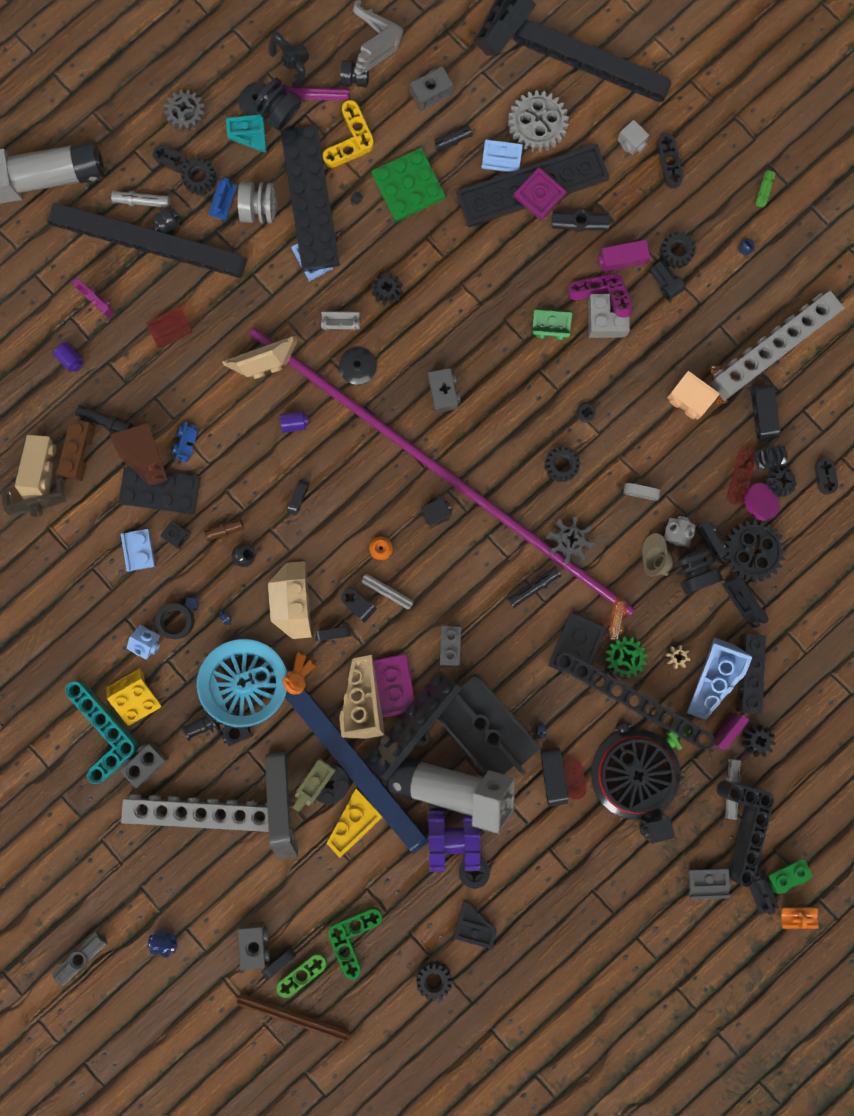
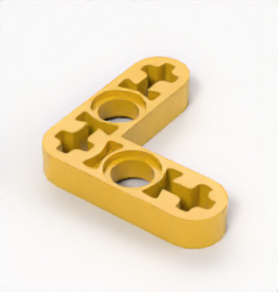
[323,100,374,168]

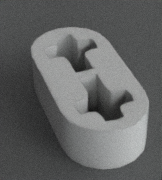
[623,483,661,500]

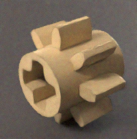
[665,645,691,669]

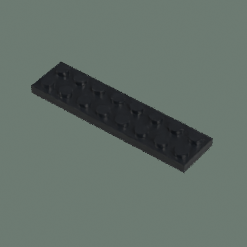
[280,125,340,272]
[456,143,610,228]

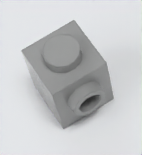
[618,120,649,156]

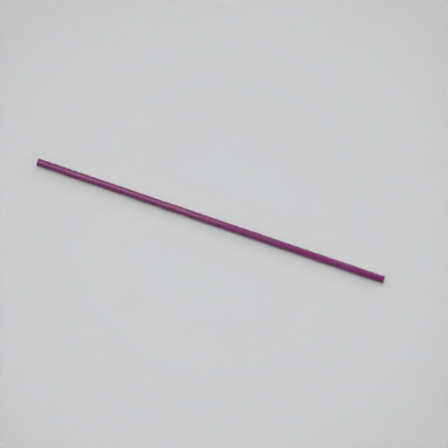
[249,327,635,616]

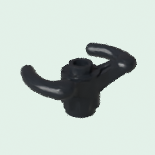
[269,32,309,88]

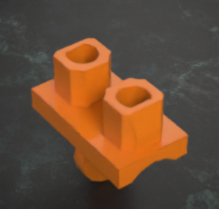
[781,907,819,929]

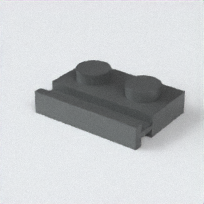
[688,868,731,900]

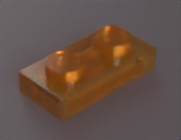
[608,597,627,640]

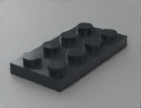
[118,467,200,515]

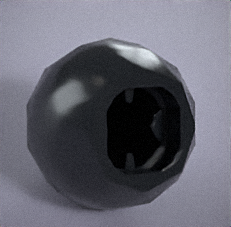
[231,544,256,567]

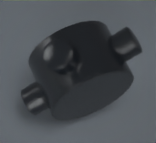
[350,191,363,206]
[615,722,632,733]

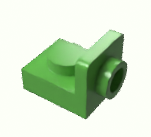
[665,725,690,750]

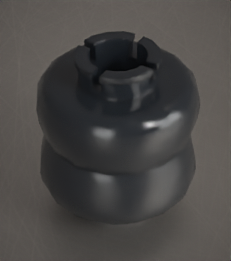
[152,207,180,234]

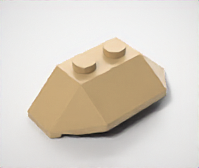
[222,336,298,379]
[268,561,312,639]

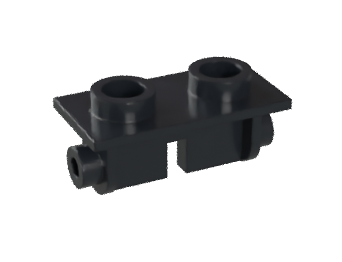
[749,870,779,915]

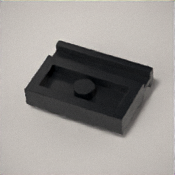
[695,520,727,559]

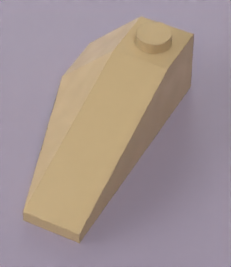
[340,655,385,739]

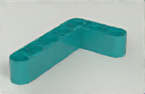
[65,681,139,784]

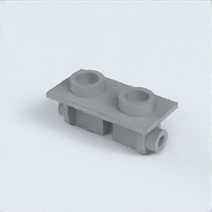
[321,311,360,330]

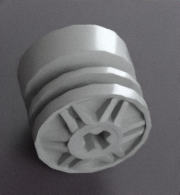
[238,182,277,223]

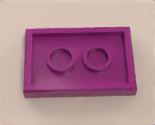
[373,654,415,717]

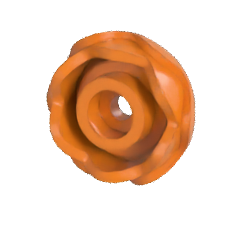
[369,536,393,560]

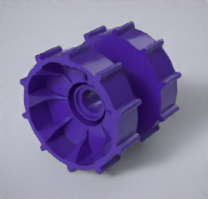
[429,811,480,872]

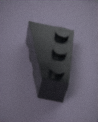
[473,0,536,56]

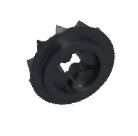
[767,466,797,497]
[459,858,490,889]

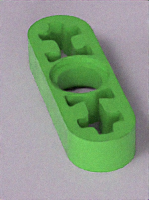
[277,953,327,998]

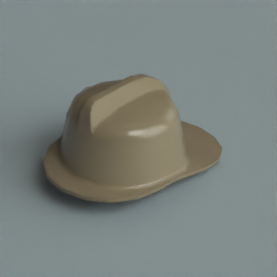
[642,533,673,577]

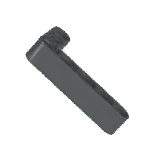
[265,752,298,860]

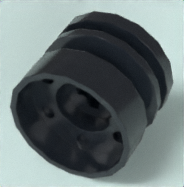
[253,77,303,131]
[673,549,723,594]

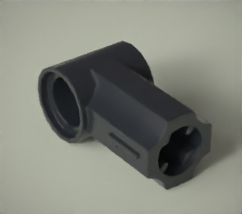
[649,261,686,301]

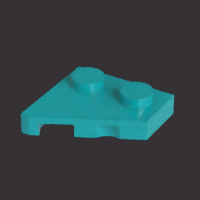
[226,115,267,152]

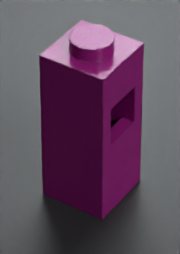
[598,240,650,272]

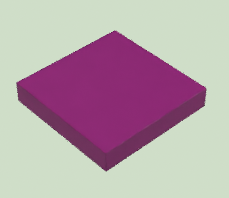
[513,167,567,221]
[713,713,749,750]

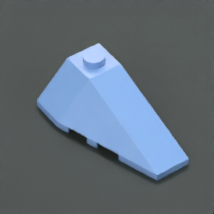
[687,637,752,720]

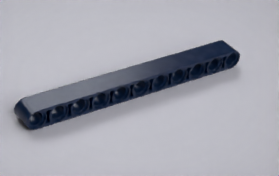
[285,688,429,854]

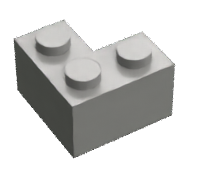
[588,294,630,338]

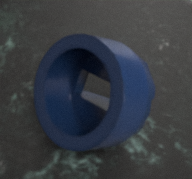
[738,239,755,255]

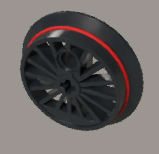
[591,729,680,820]

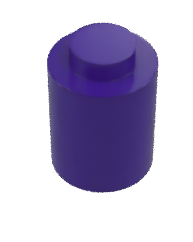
[53,342,83,372]
[280,411,309,433]

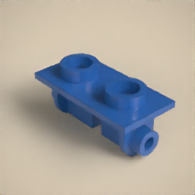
[208,178,237,220]
[171,422,198,463]

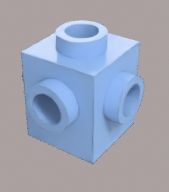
[127,625,160,660]

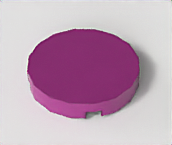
[744,483,780,521]

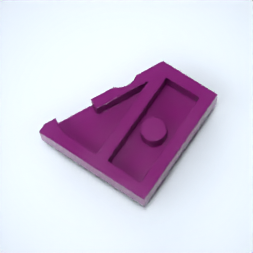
[72,277,114,318]

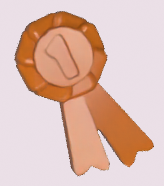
[282,652,316,695]

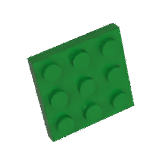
[371,148,445,223]

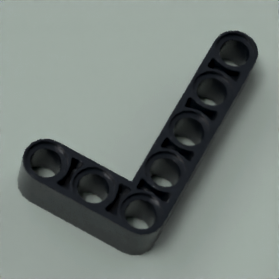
[716,780,774,887]

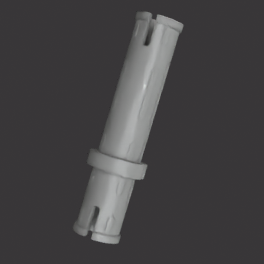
[111,190,170,208]
[725,759,742,819]

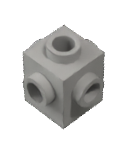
[664,516,696,548]

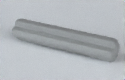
[361,574,413,609]

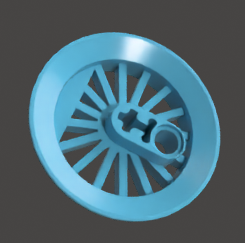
[197,639,287,727]

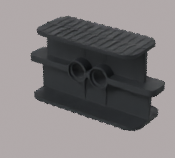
[438,674,541,775]

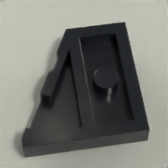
[454,900,497,949]

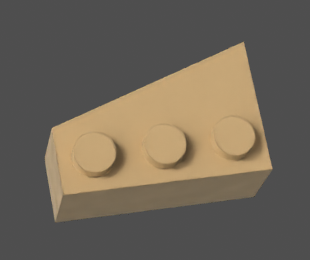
[15,435,56,505]

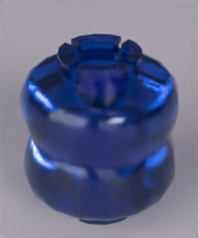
[147,930,178,958]

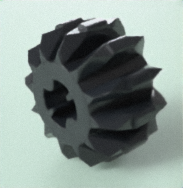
[371,273,403,306]
[754,445,788,470]
[741,724,776,757]

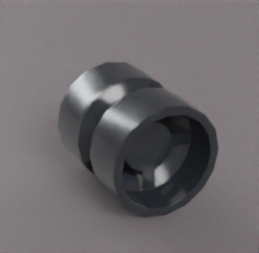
[340,60,369,88]

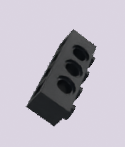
[737,634,766,714]

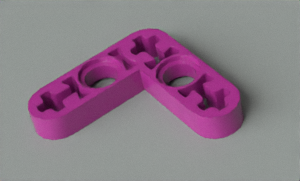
[568,274,632,318]

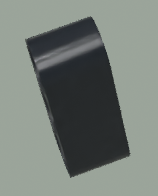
[751,384,780,440]
[540,748,568,807]

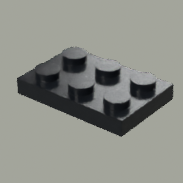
[548,613,606,677]

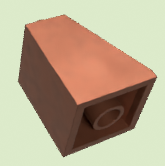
[110,423,168,485]

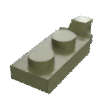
[292,758,336,812]

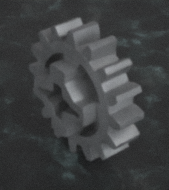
[164,90,206,132]

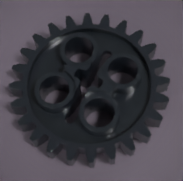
[723,520,786,582]

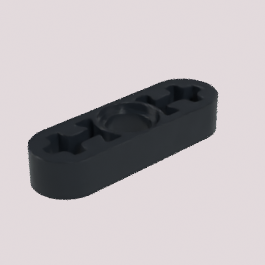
[657,133,683,189]

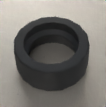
[155,603,195,640]

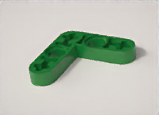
[328,907,383,980]

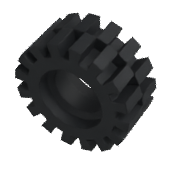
[181,157,217,196]
[659,231,696,269]
[545,446,580,482]
[416,961,452,1001]

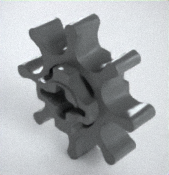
[546,517,595,565]

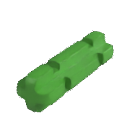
[755,170,776,207]

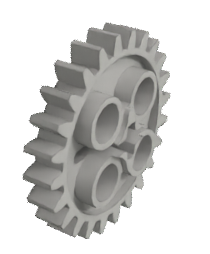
[508,90,569,152]

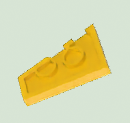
[327,787,382,858]

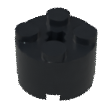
[316,763,350,805]

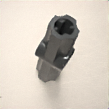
[52,930,108,986]

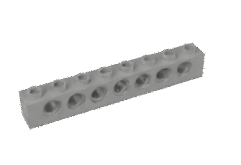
[710,291,844,401]
[121,794,269,832]

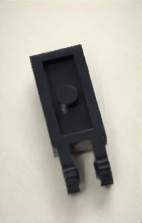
[723,575,768,628]

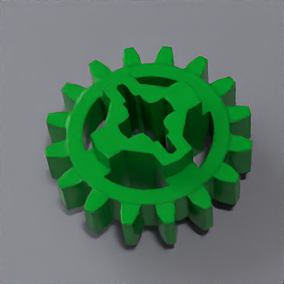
[605,637,648,679]

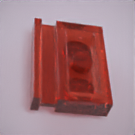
[146,307,193,349]

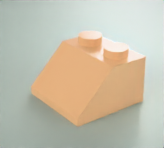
[667,371,720,420]

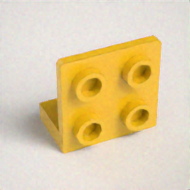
[106,668,161,726]

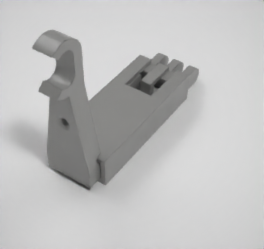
[353,0,404,75]

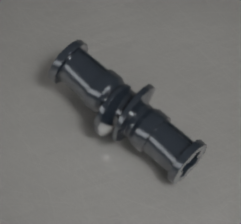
[181,704,240,741]

